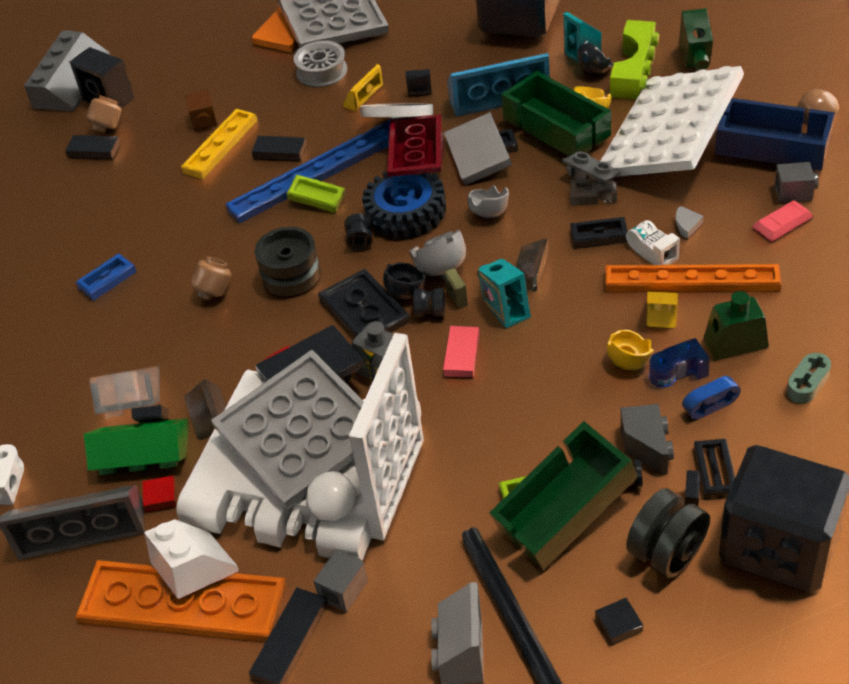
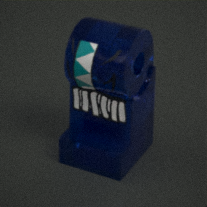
[649,338,710,388]

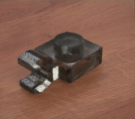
[570,178,617,206]

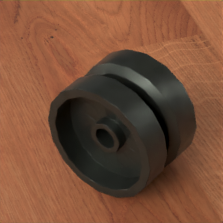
[254,227,321,296]
[626,488,710,578]

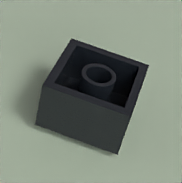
[69,47,135,109]

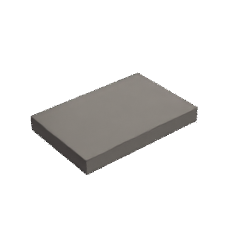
[444,112,513,185]

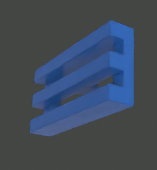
[75,254,137,301]

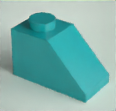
[563,12,602,64]

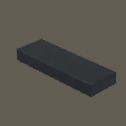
[249,587,328,684]

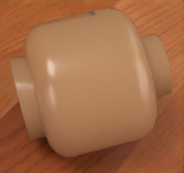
[86,95,122,133]
[191,257,231,300]

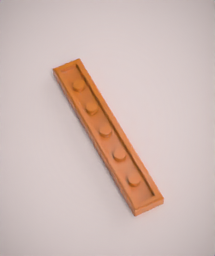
[605,264,782,292]

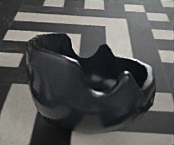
[577,40,614,75]
[383,262,426,300]

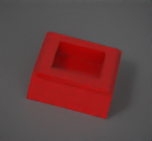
[142,475,177,512]

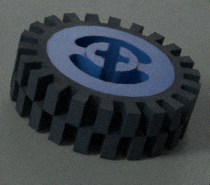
[362,171,447,239]

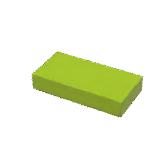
[287,175,345,213]

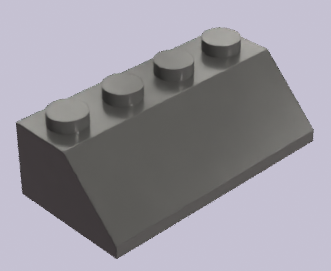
[24,30,110,112]
[0,485,145,560]

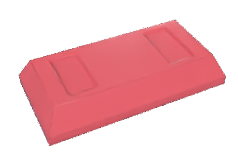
[752,200,813,242]

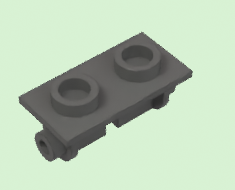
[563,151,621,193]

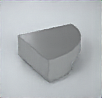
[676,206,704,238]

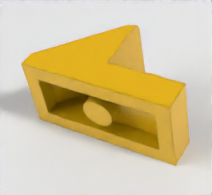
[646,291,678,328]

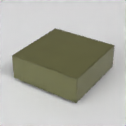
[444,268,468,309]

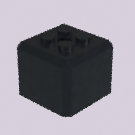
[476,0,559,38]
[719,445,849,592]

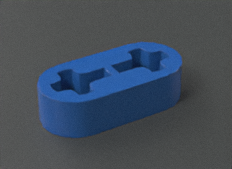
[682,376,741,419]

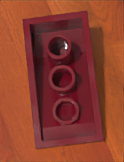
[387,114,444,177]

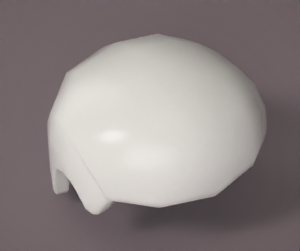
[306,471,357,521]

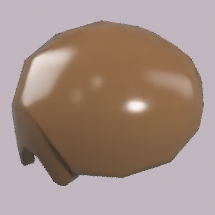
[797,89,840,124]

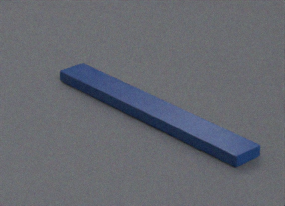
[225,120,390,224]

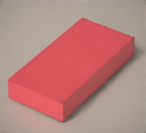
[443,326,480,378]

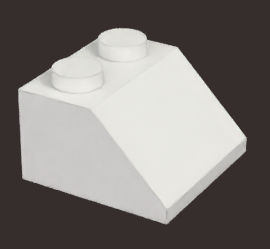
[144,519,239,599]

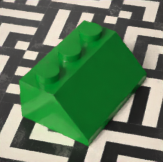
[84,418,189,475]

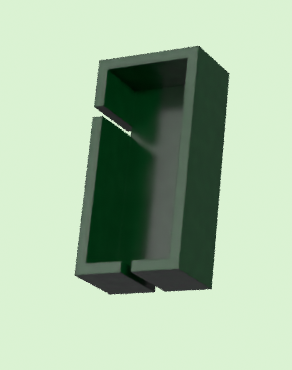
[501,71,611,156]
[489,421,637,571]

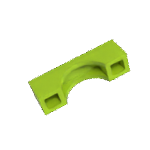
[610,20,659,100]

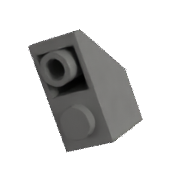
[620,404,674,474]

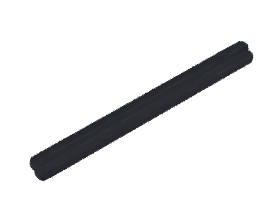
[462,527,563,684]

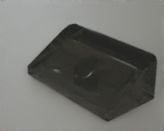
[515,239,549,291]
[184,379,226,440]

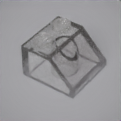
[89,366,160,418]

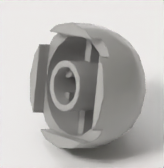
[409,229,466,280]

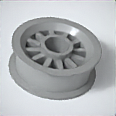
[294,41,347,87]

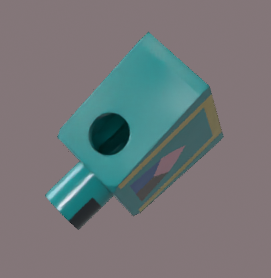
[477,259,531,328]

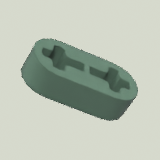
[787,353,831,403]

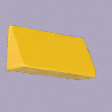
[343,64,383,111]

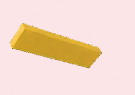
[181,109,258,179]

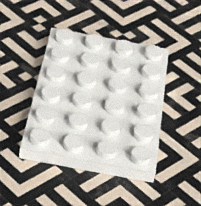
[600,66,744,177]

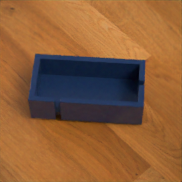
[715,98,835,171]

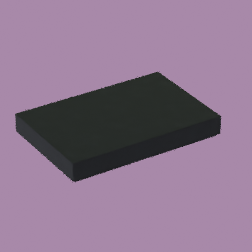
[318,269,411,339]
[255,325,365,382]

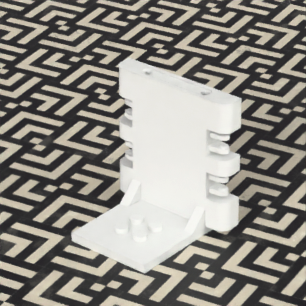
[177,333,424,561]

